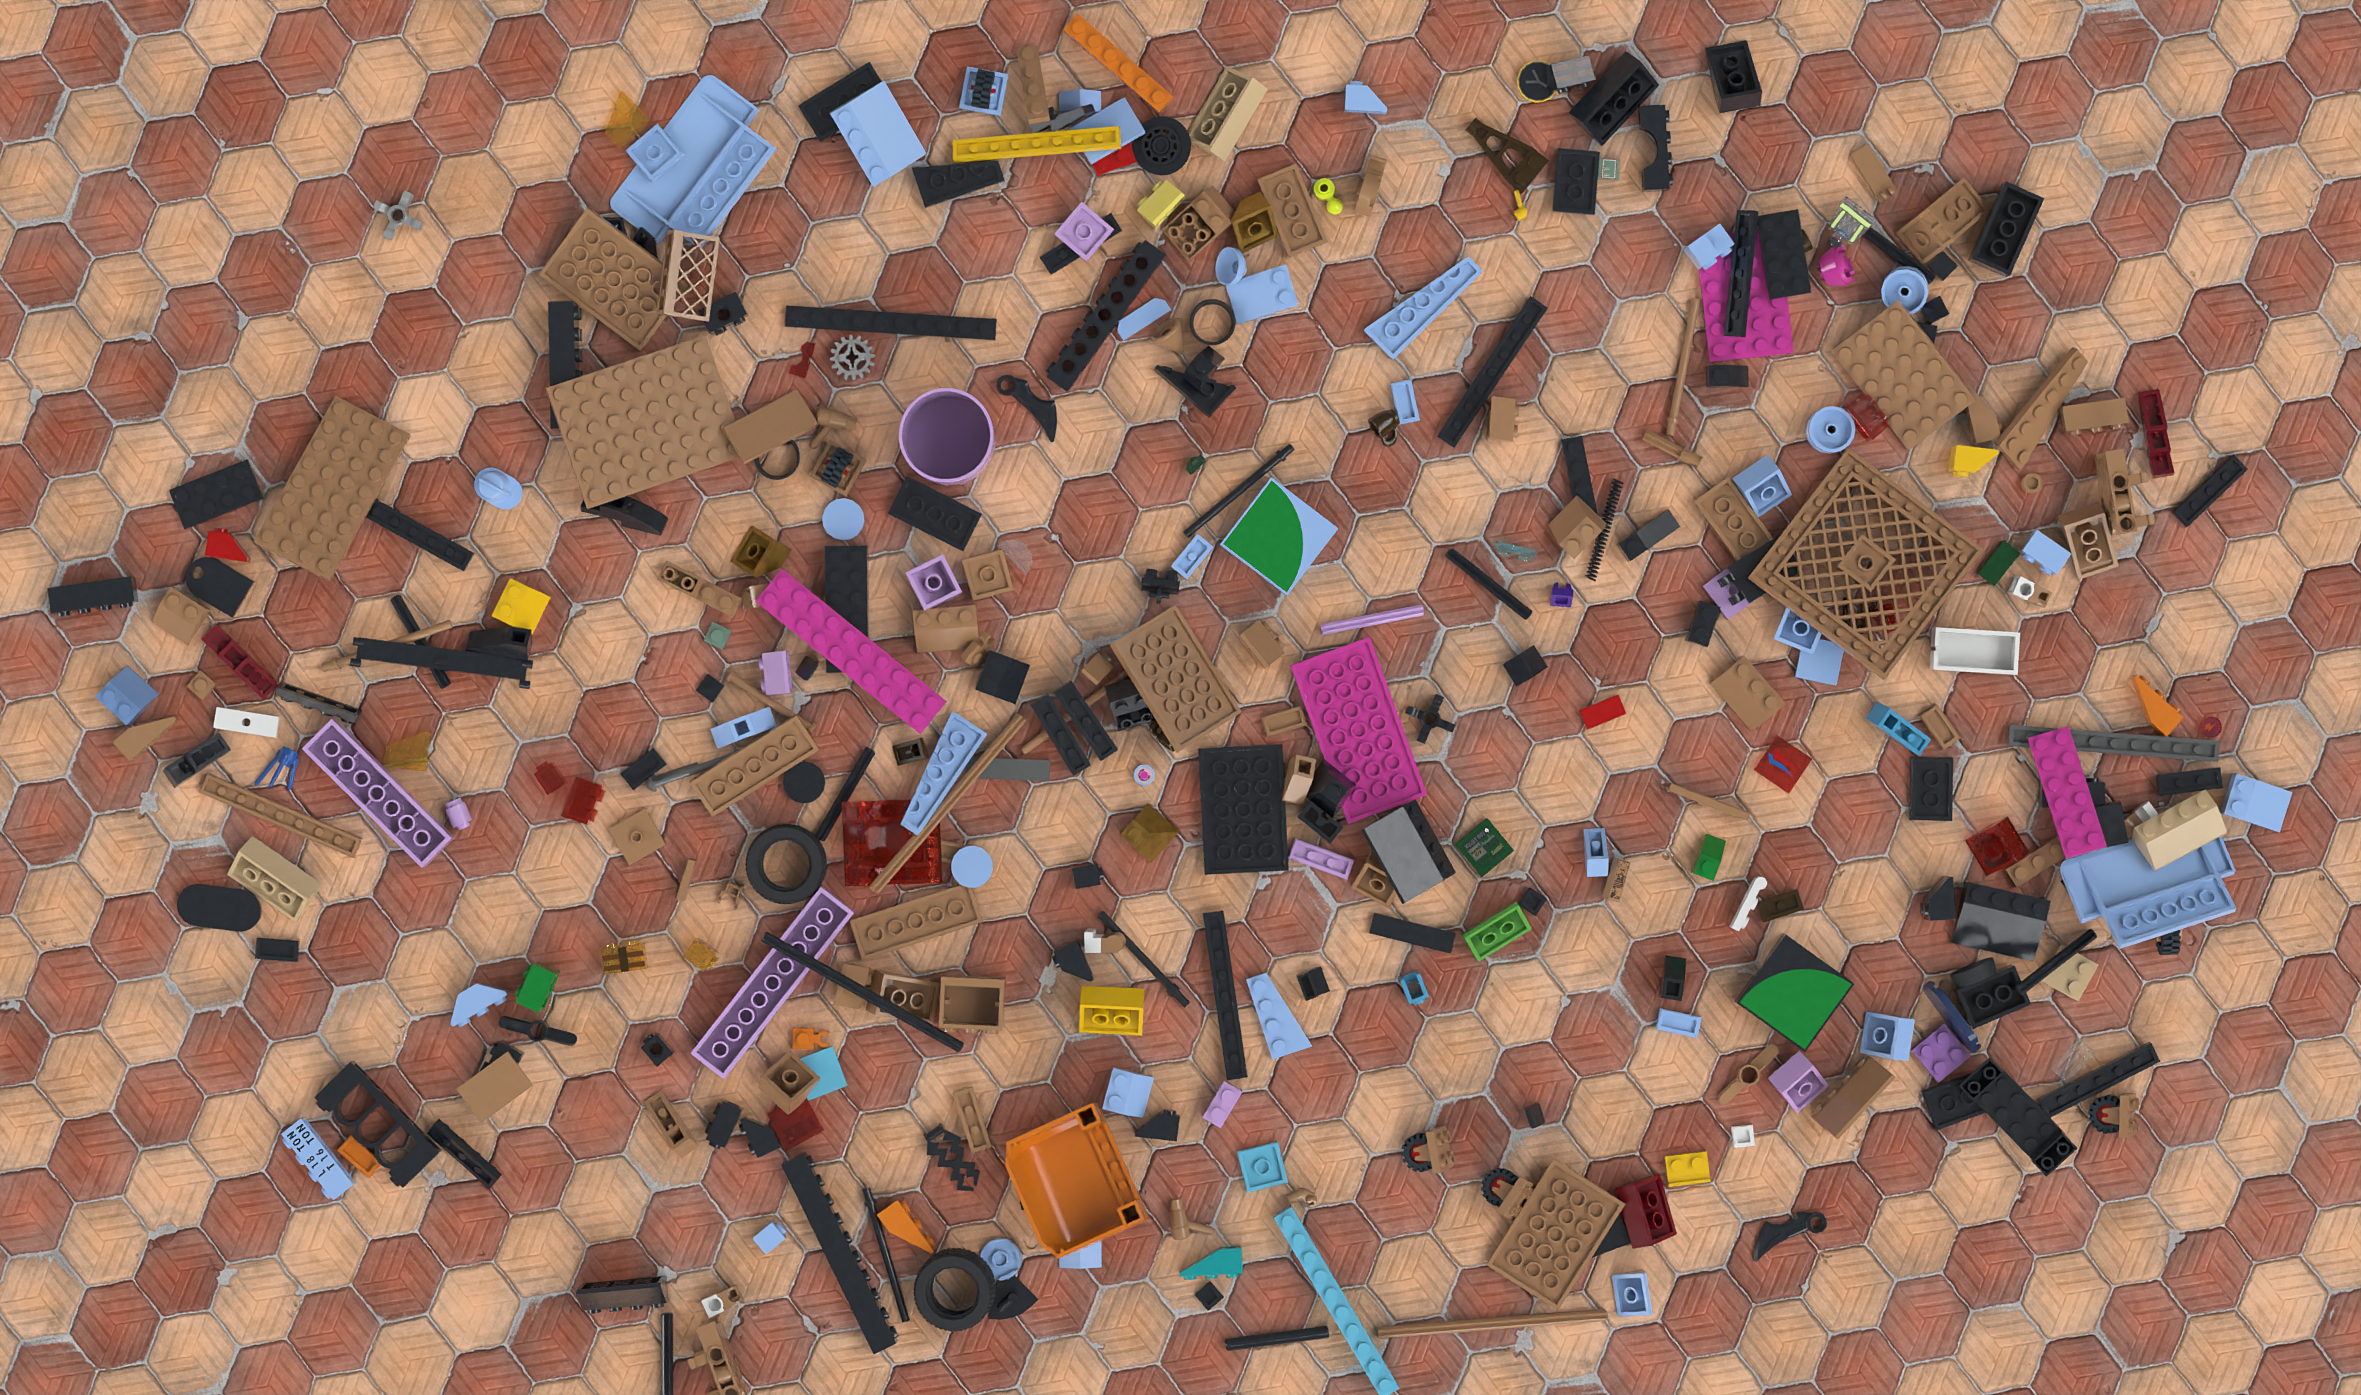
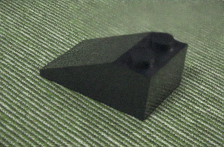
[1705,40,1762,114]

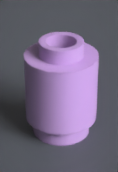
[445,798,472,830]

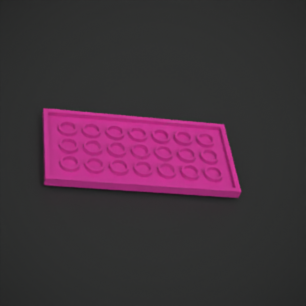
[1290,637,1427,824]

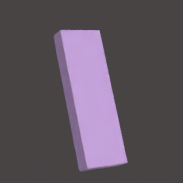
[1288,838,1354,879]

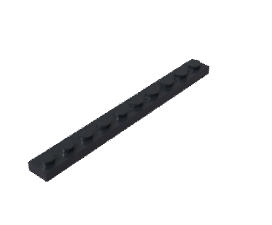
[785,305,997,341]

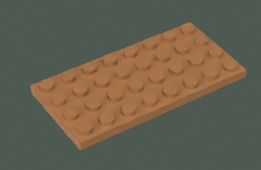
[254,396,411,582]

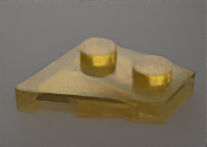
[605,91,651,150]
[384,731,431,772]

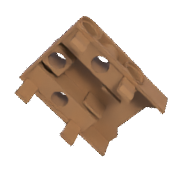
[2094,449,2155,536]
[688,1315,747,1395]

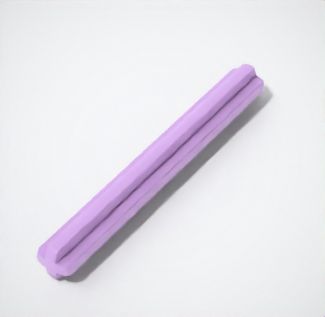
[1321,605,1424,635]

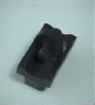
[1141,569,1180,604]

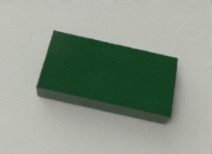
[1977,540,2021,586]

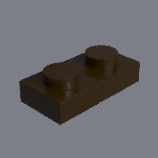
[1757,889,1804,922]

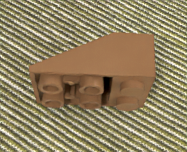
[1162,186,1235,262]

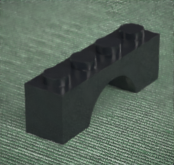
[1638,105,1673,192]

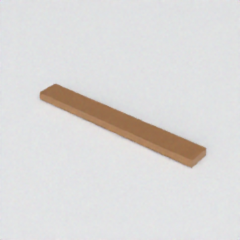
[199,773,363,858]

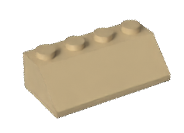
[1188,66,1268,161]
[2132,789,2227,871]
[227,836,321,922]

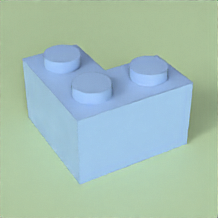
[1684,223,1735,270]

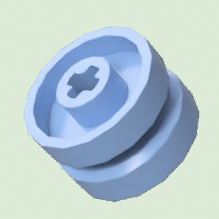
[1881,266,1929,314]
[1805,406,1855,454]

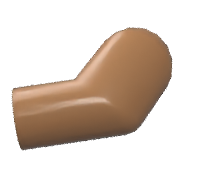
[1286,1188,1317,1207]

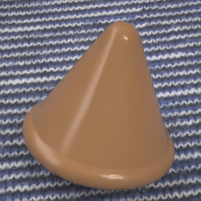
[1151,318,1184,353]

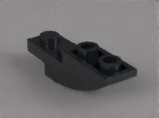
[580,496,668,536]

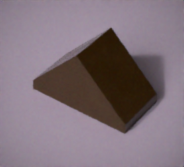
[892,737,929,766]

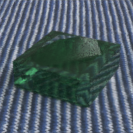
[1185,454,1205,475]

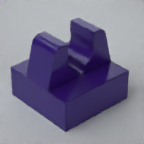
[1550,582,1573,607]

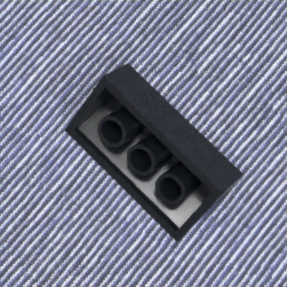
[1568,51,1659,146]

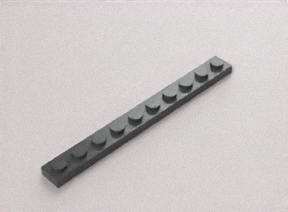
[2007,725,2220,762]

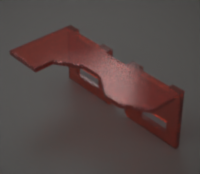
[789,342,816,378]

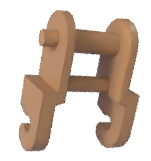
[717,879,745,911]

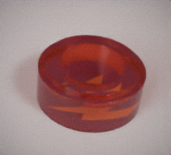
[2200,717,2222,738]

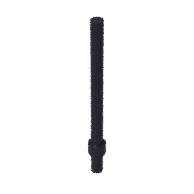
[1098,911,1190,1008]

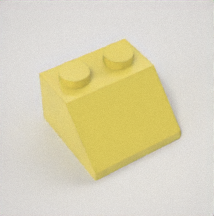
[1137,180,1185,229]

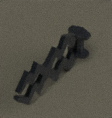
[923,1123,980,1191]

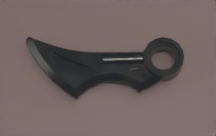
[997,375,1057,442]
[1754,1211,1827,1262]

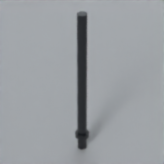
[1183,443,1295,538]
[862,1187,910,1323]

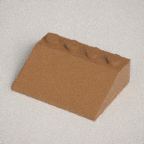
[1811,1056,1896,1139]

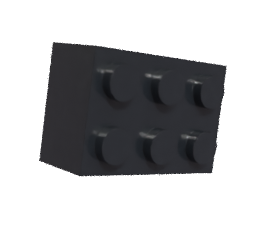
[1953,964,2031,1029]

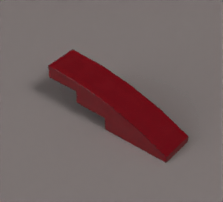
[2138,389,2174,479]
[201,623,279,699]

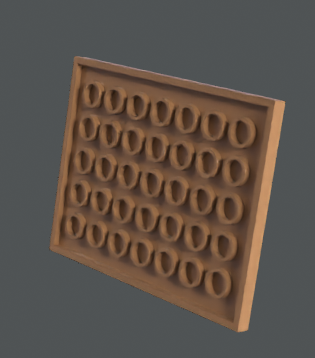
[545,335,740,509]

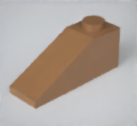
[1964,381,2003,445]
[1081,652,1114,685]
[113,716,181,761]
[644,1090,699,1158]

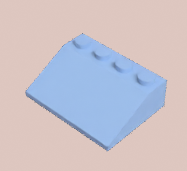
[829,81,927,187]

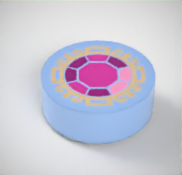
[1134,764,1155,786]

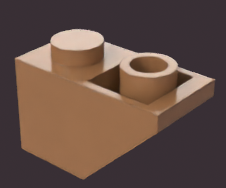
[1282,754,1316,805]

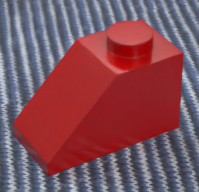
[205,528,251,563]

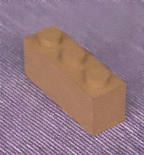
[2059,398,2129,436]

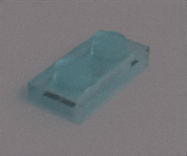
[1494,541,1538,562]

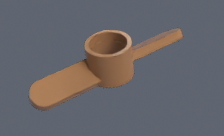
[1717,1044,1779,1105]

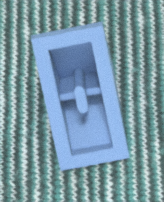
[1059,89,1101,113]

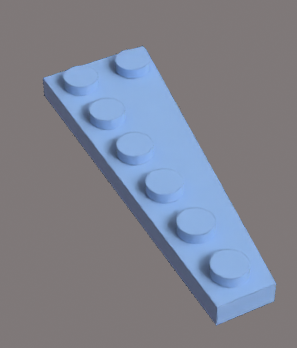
[901,711,987,836]

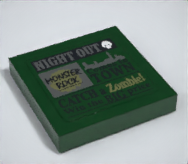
[1455,818,1514,877]

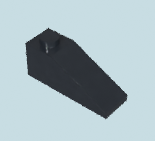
[1616,509,1680,562]

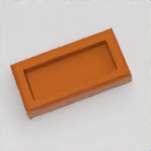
[337,1134,380,1178]

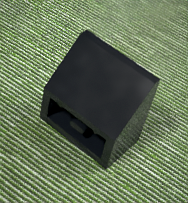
[1104,678,1156,731]

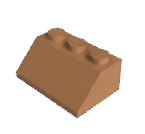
[913,605,979,653]
[1710,656,1786,731]

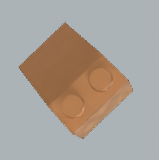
[2058,502,2119,580]
[866,969,941,1024]

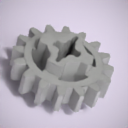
[830,335,876,381]

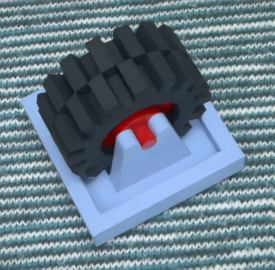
[959,66,1009,116]

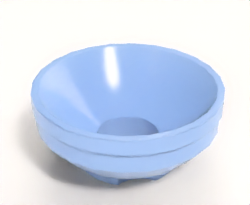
[1215,247,1247,285]

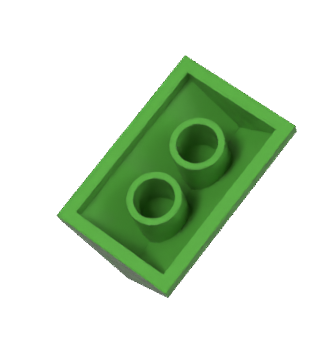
[1461,901,1532,962]

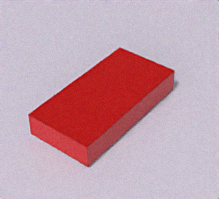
[1579,694,1626,730]

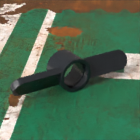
[499,1016,577,1046]

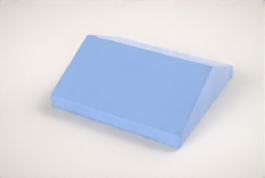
[1059,1241,1102,1269]

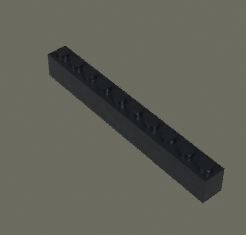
[781,1152,899,1354]

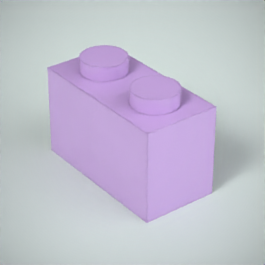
[1202,1080,1242,1128]

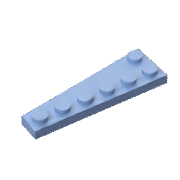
[1364,256,1483,360]

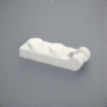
[1729,876,1767,931]

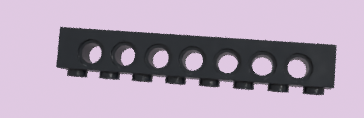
[1046,240,1166,393]

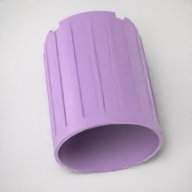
[899,388,996,486]

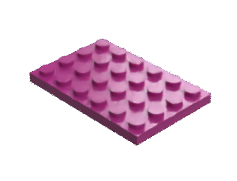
[1695,230,1794,363]

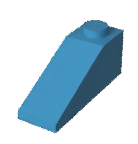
[1865,701,1931,757]

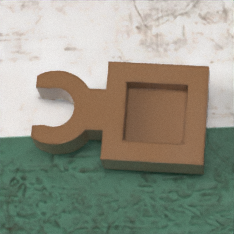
[960,631,996,669]

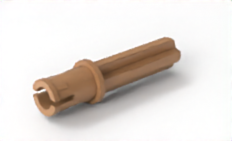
[1642,430,1703,469]

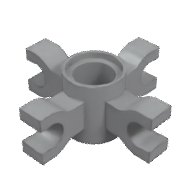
[373,190,424,241]

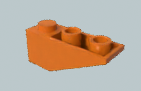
[2131,675,2184,736]
[877,1198,936,1254]

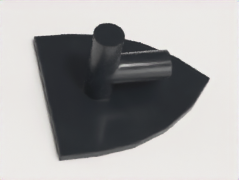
[989,1275,1038,1320]

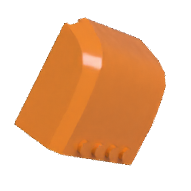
[1005,1103,1149,1259]

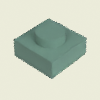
[704,622,732,650]

